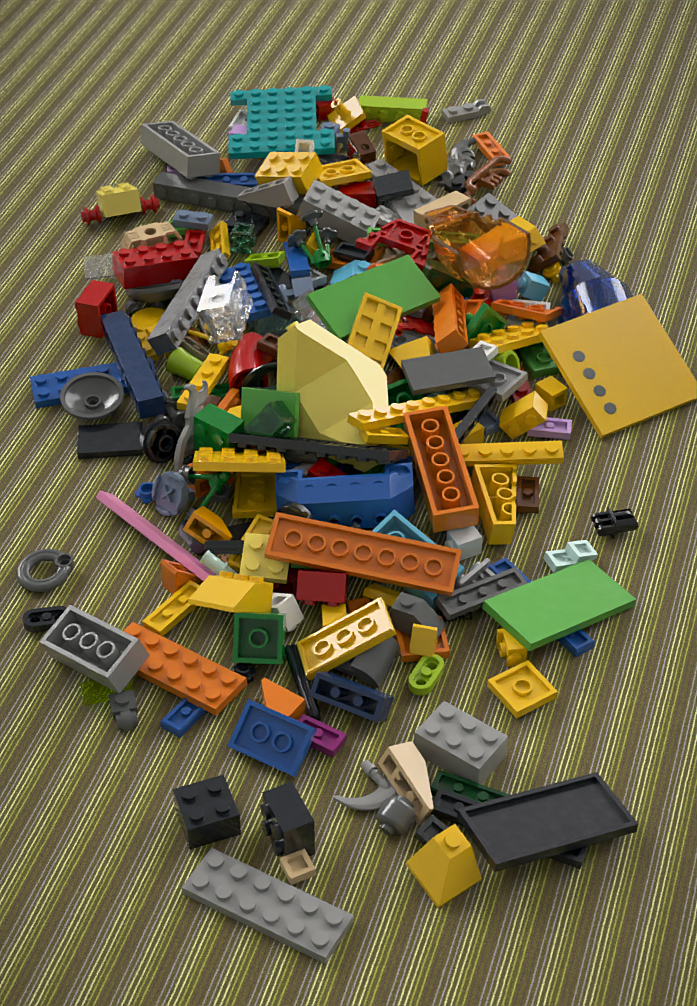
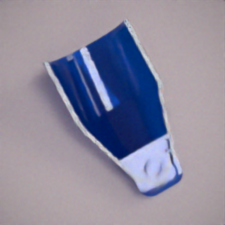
[557,259,634,324]

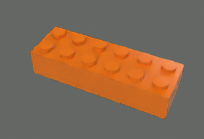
[403,405,479,533]

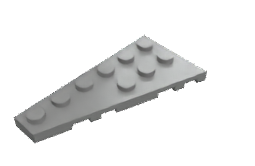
[367,159,437,224]

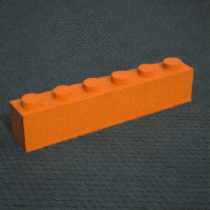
[432,283,468,354]

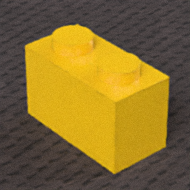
[499,391,548,440]

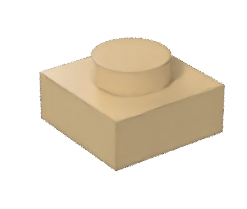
[280,848,316,885]

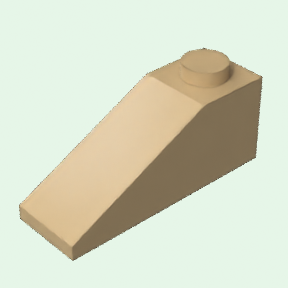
[378,741,434,825]

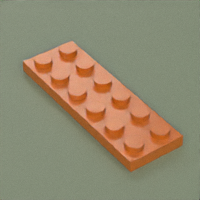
[123,622,247,716]

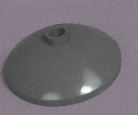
[126,282,183,307]
[60,372,124,421]

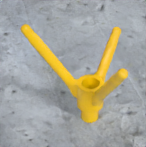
[188,330,238,356]

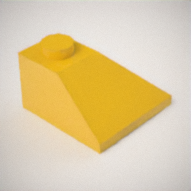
[406,824,482,908]

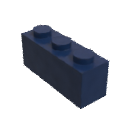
[309,671,394,722]

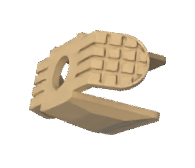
[120,221,183,249]

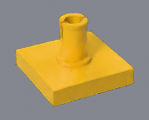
[328,96,366,133]

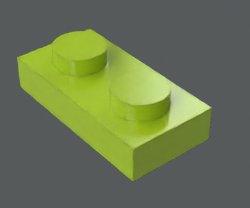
[244,251,287,268]

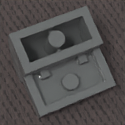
[333,637,400,688]

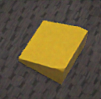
[410,624,437,657]

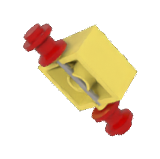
[80,182,160,226]

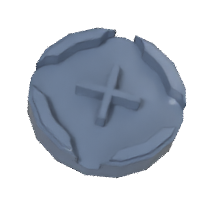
[152,471,196,516]

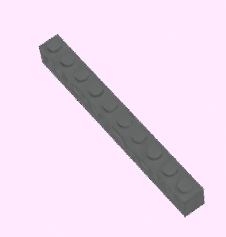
[153,172,321,229]

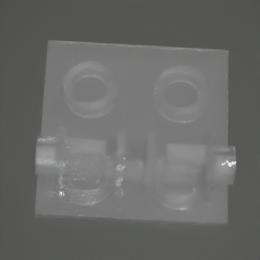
[84,254,116,280]

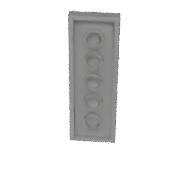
[182,848,354,964]

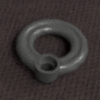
[16,548,75,592]

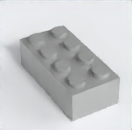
[296,180,381,244]
[40,605,150,694]

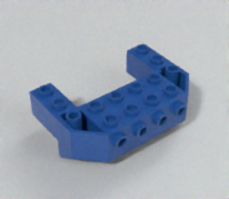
[275,456,415,528]

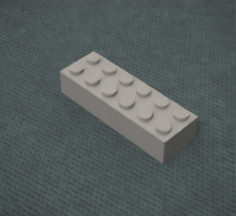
[141,121,220,179]

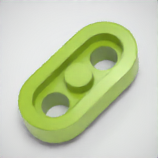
[408,654,444,695]

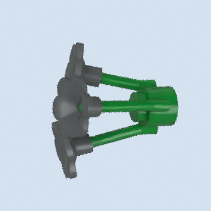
[287,210,338,269]

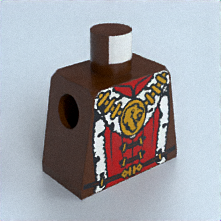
[347,130,376,167]

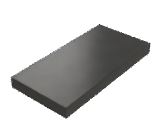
[401,347,496,396]

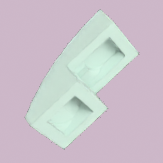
[543,540,598,573]

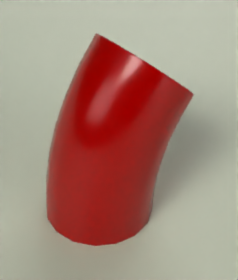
[228,332,274,399]

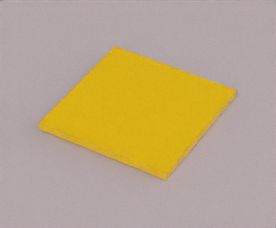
[538,294,697,439]

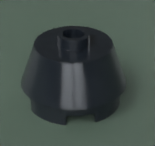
[140,421,180,463]

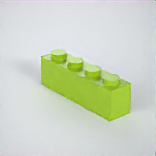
[359,95,428,123]

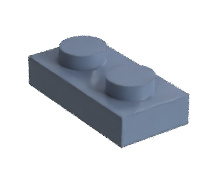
[172,210,214,231]

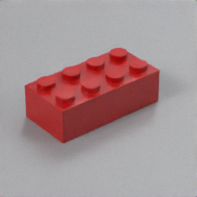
[112,240,198,289]

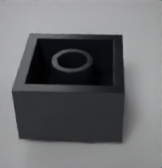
[173,774,241,850]
[260,781,315,857]

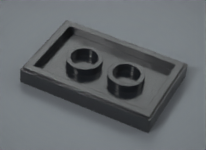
[77,422,143,459]

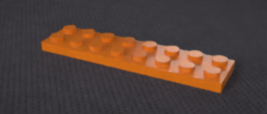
[265,512,462,596]

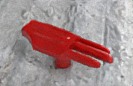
[350,119,382,134]

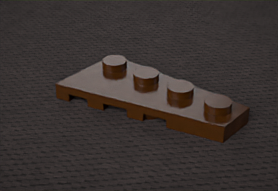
[527,222,569,274]

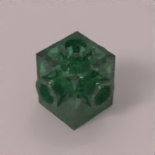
[229,222,257,254]

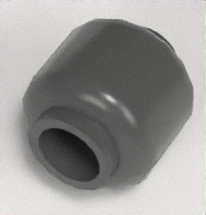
[376,795,416,837]

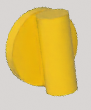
[543,262,561,283]

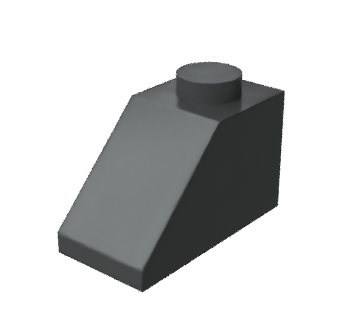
[391,592,445,639]

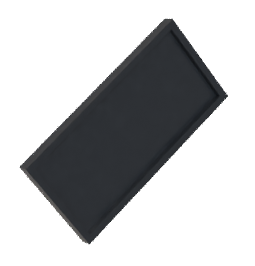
[457,772,639,872]

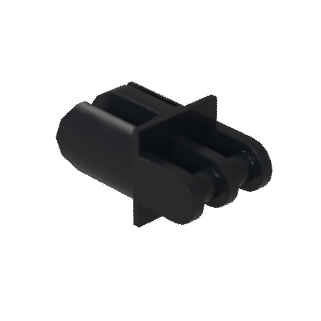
[591,507,639,539]

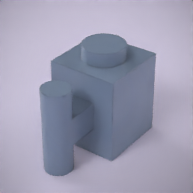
[320,122,350,151]
[279,277,314,310]

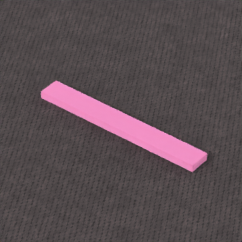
[96,491,215,581]

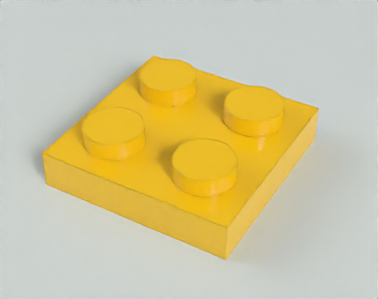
[487,660,558,719]

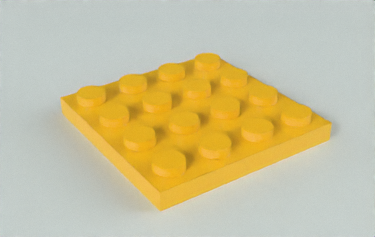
[193,447,286,473]

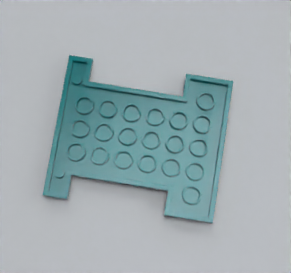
[228,85,335,160]

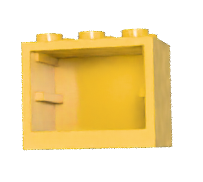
[382,115,448,186]

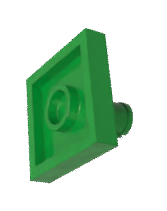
[465,302,508,343]

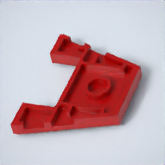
[355,218,432,271]

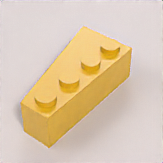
[471,464,517,545]

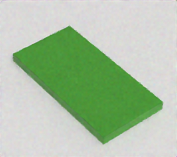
[306,255,441,341]
[482,559,637,651]

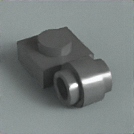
[108,690,138,732]

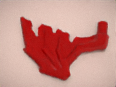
[395,315,435,337]

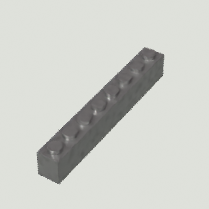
[147,248,229,356]

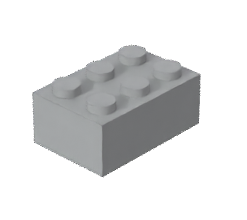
[414,701,508,785]

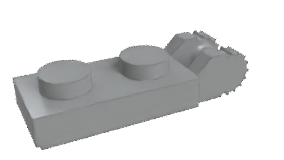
[442,99,491,123]

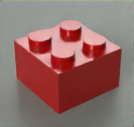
[75,280,118,339]
[296,568,349,607]

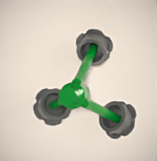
[178,465,231,520]

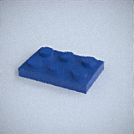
[227,699,317,777]

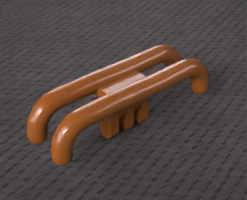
[464,156,512,205]

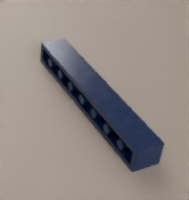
[100,310,168,419]

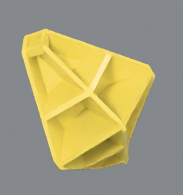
[277,320,391,472]

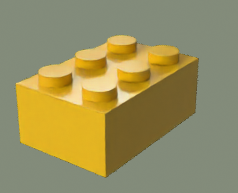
[255,152,323,194]

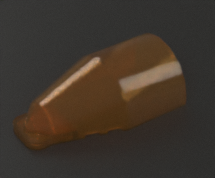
[424,205,531,290]

